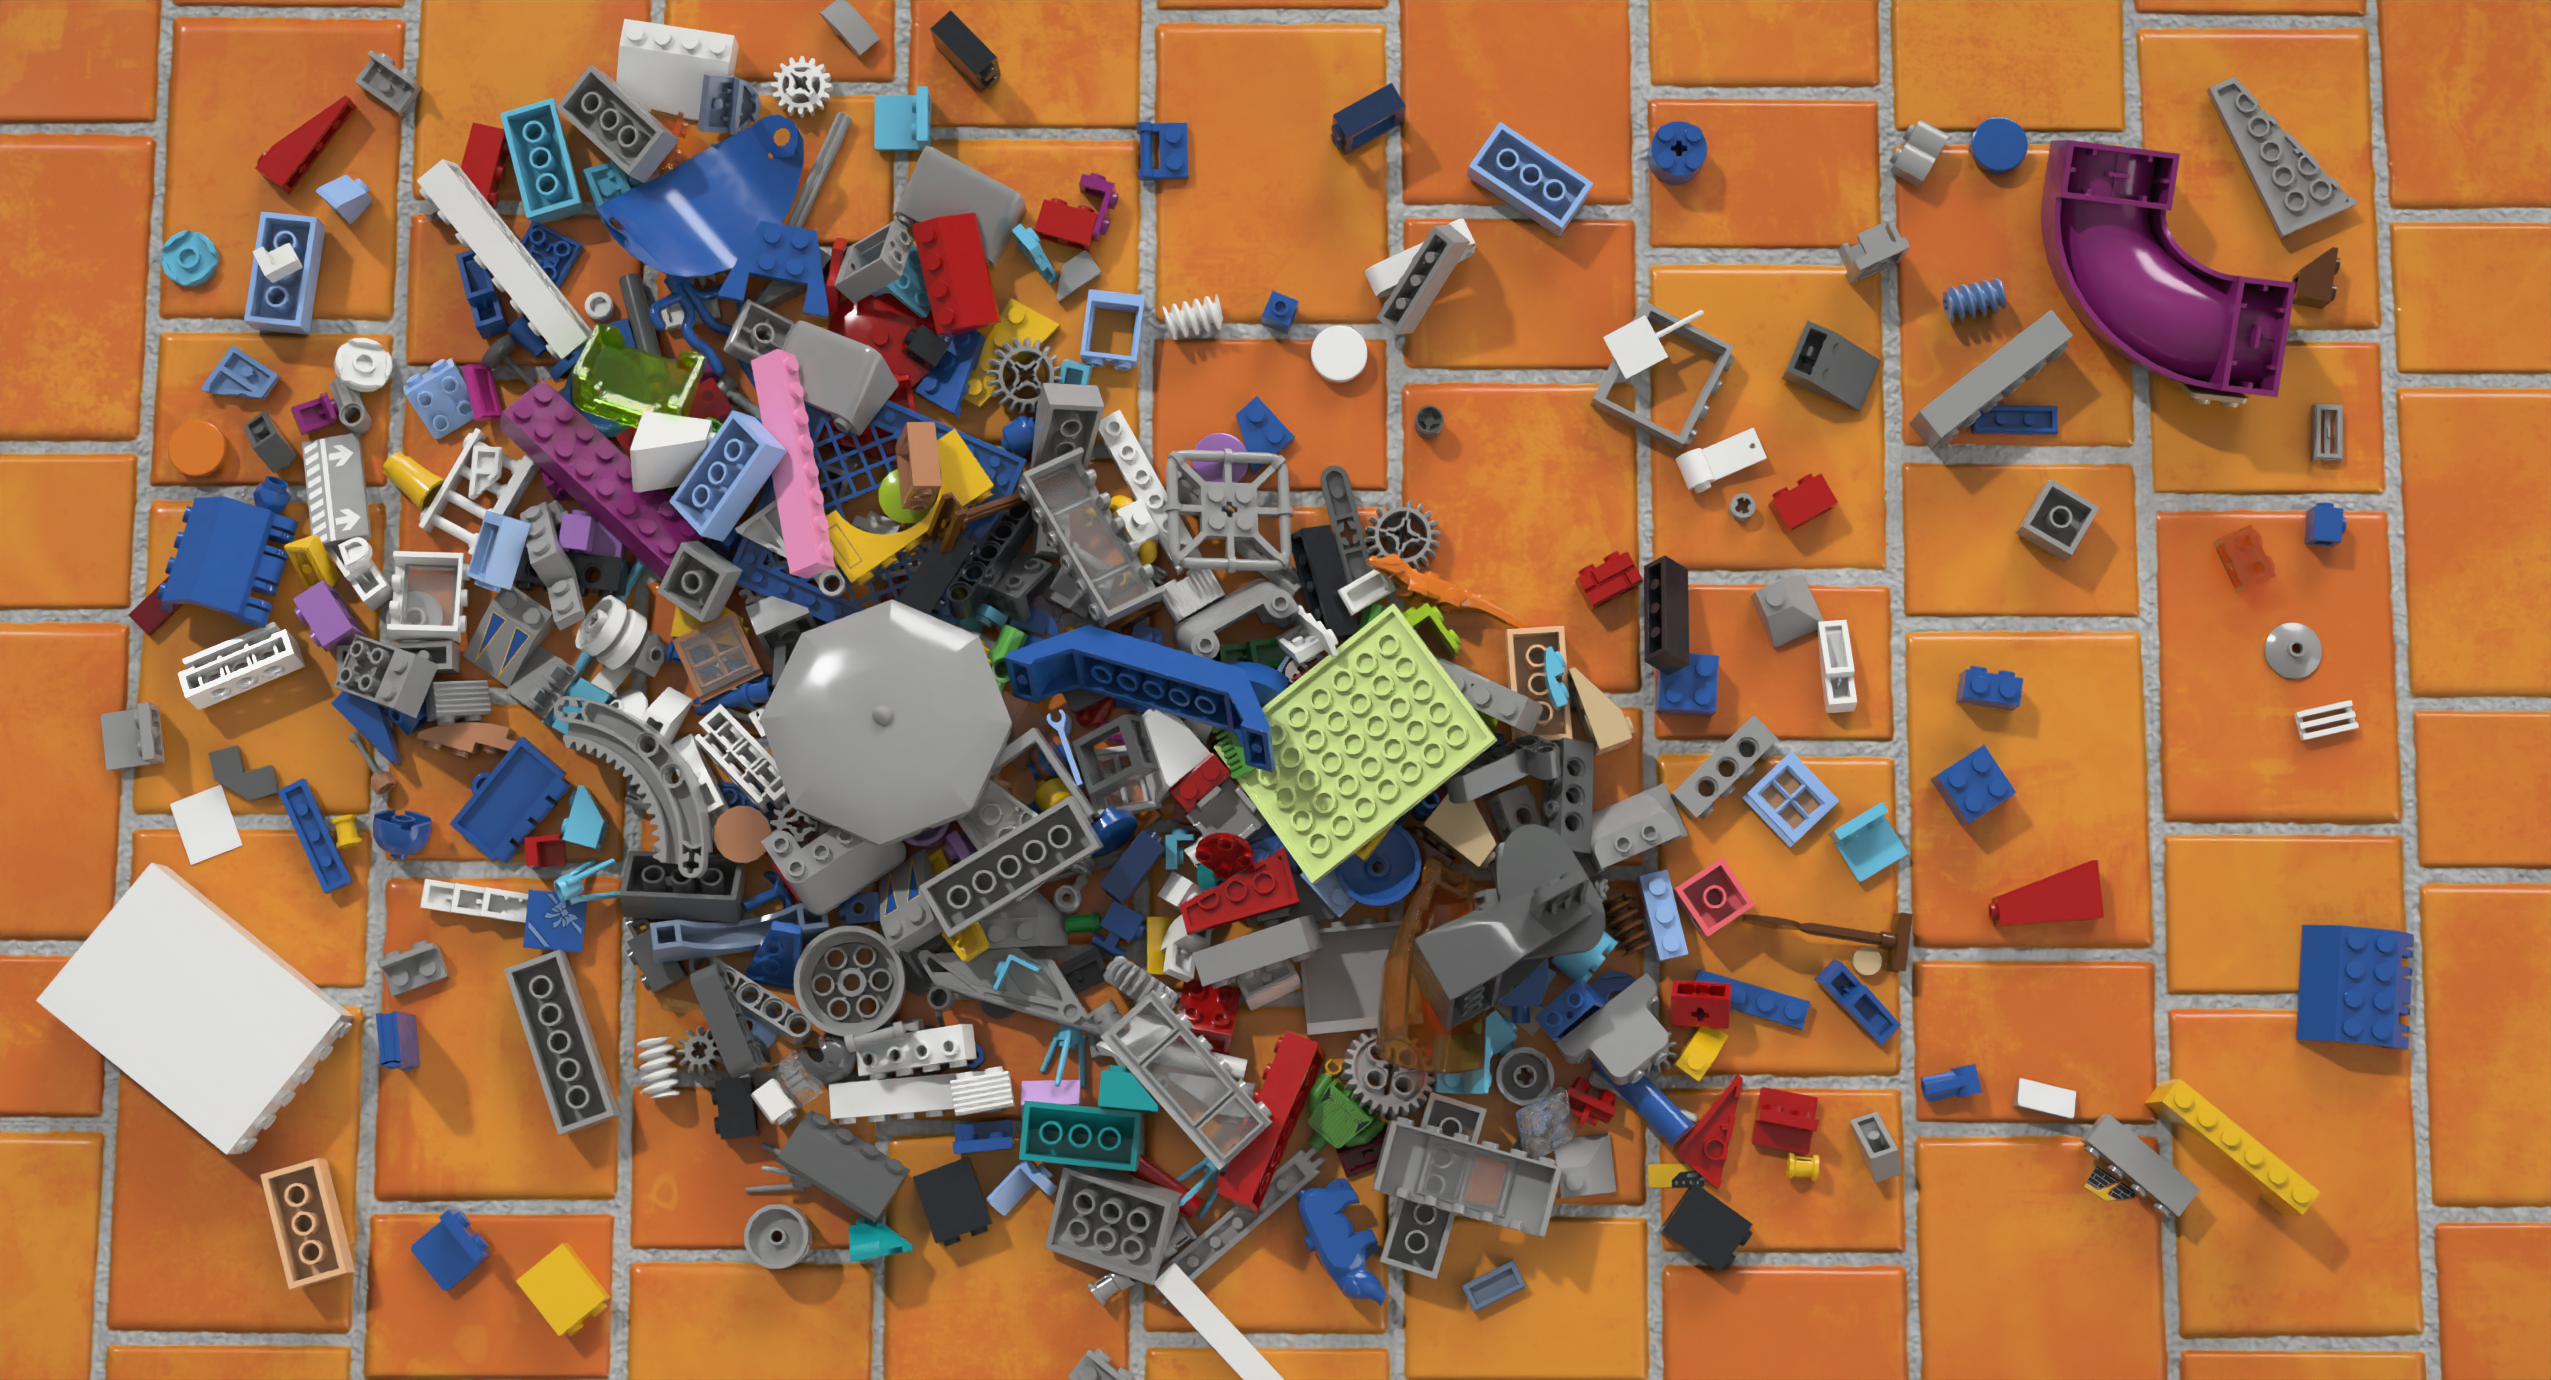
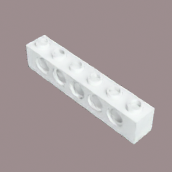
[1098,410,1202,576]

